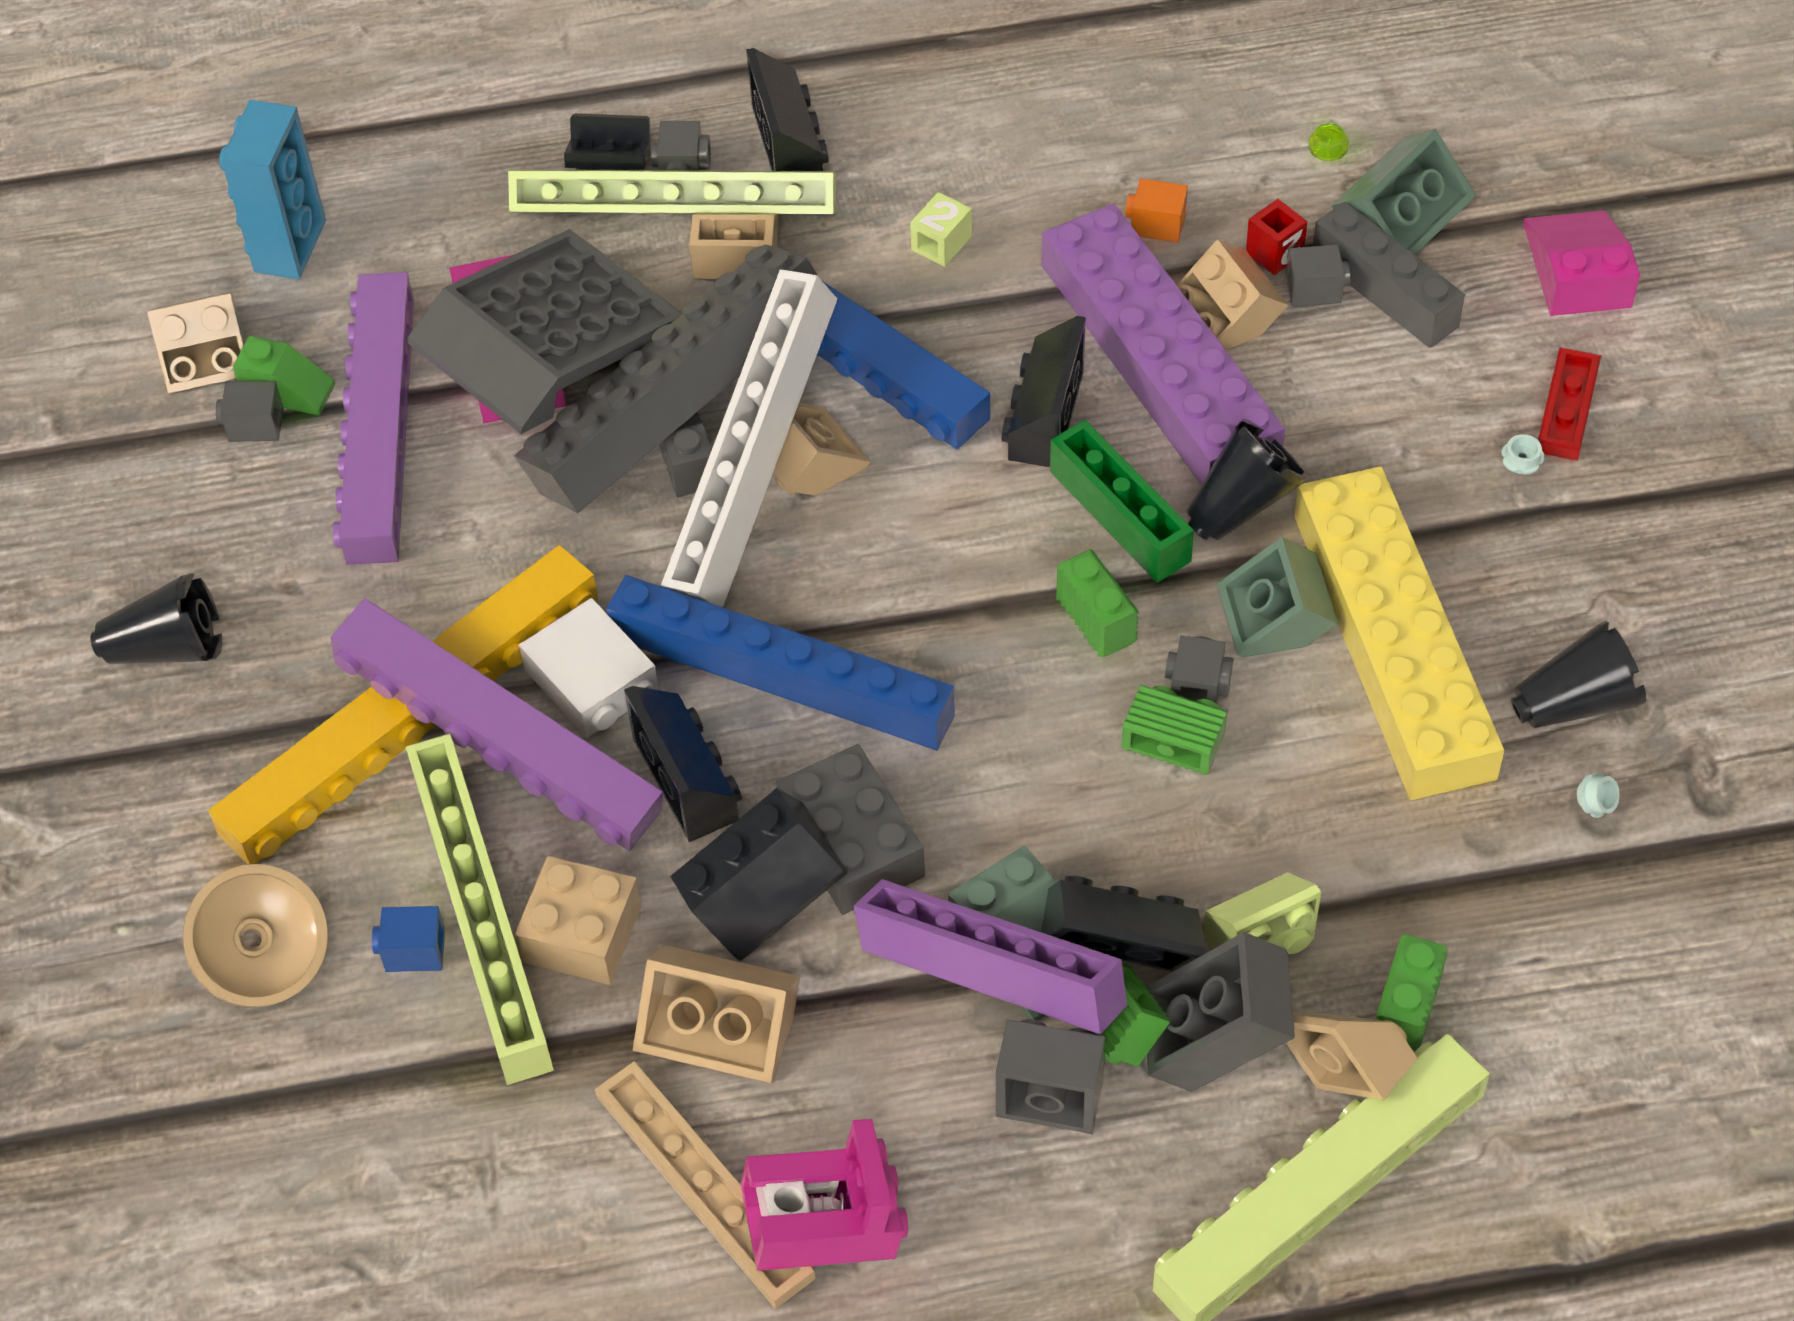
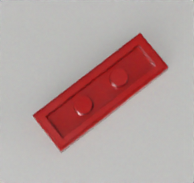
[1538,347,1602,461]

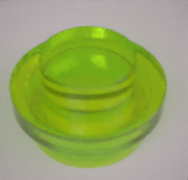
[1308,123,1349,161]

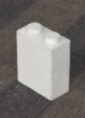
[519,598,659,739]

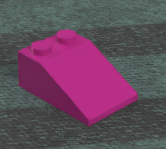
[1523,210,1640,316]

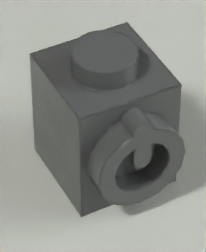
[651,121,711,170]
[1165,635,1234,703]

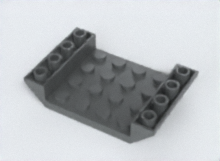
[407,229,682,434]

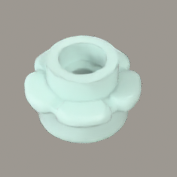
[1501,434,1544,475]
[1577,772,1620,818]

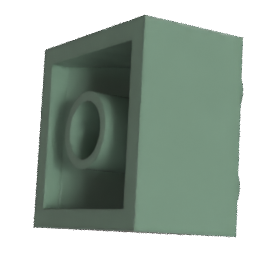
[1217,537,1338,657]

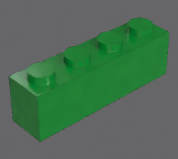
[1050,420,1194,583]

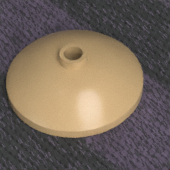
[182,864,328,1007]

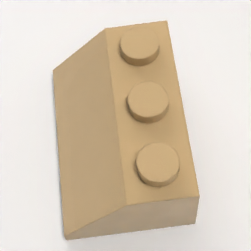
[632,945,800,1083]

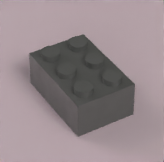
[776,743,925,915]
[1146,932,1295,1092]

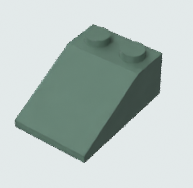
[948,845,1056,1021]

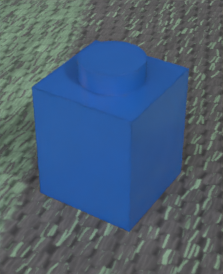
[372,906,445,972]

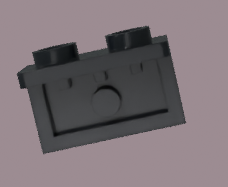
[564,113,651,170]

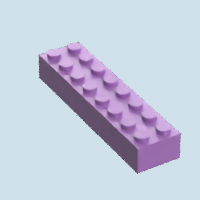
[1042,203,1285,485]

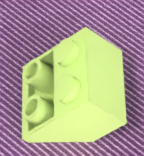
[1203,872,1321,954]

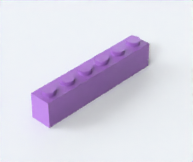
[854,879,1127,1034]

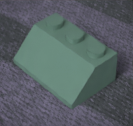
[1332,129,1476,255]

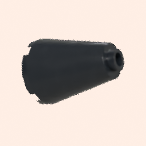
[1187,419,1306,540]
[90,573,222,664]
[1511,621,1646,728]

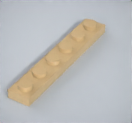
[595,1061,816,1309]

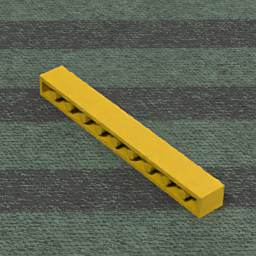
[208,545,599,865]

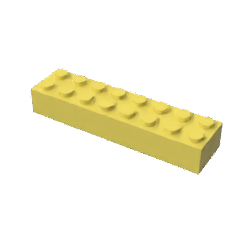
[1294,466,1504,801]

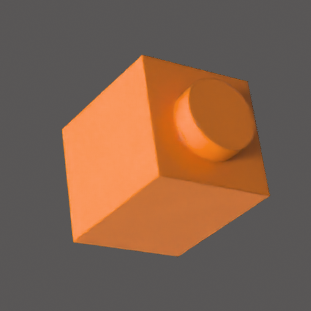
[1125,178,1188,243]

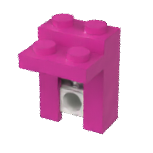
[740,1119,908,1271]

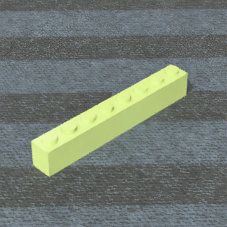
[508,169,836,214]
[406,734,554,1085]
[1152,1033,1490,1321]

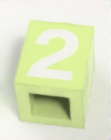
[910,192,972,267]

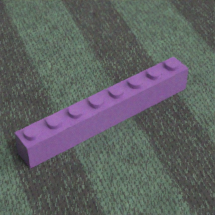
[333,272,414,565]
[331,598,663,852]

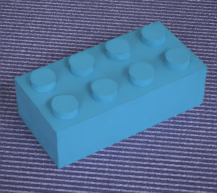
[219,100,326,280]

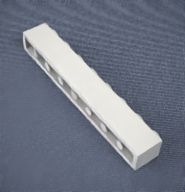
[661,269,837,607]

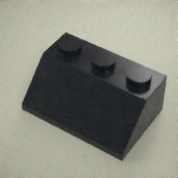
[746,48,829,171]
[1001,316,1086,467]
[624,686,742,842]
[670,788,848,961]
[1041,876,1206,972]

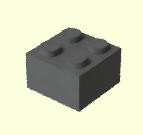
[996,1019,1105,1134]

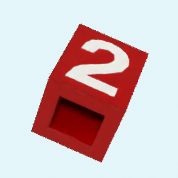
[1246,199,1308,275]

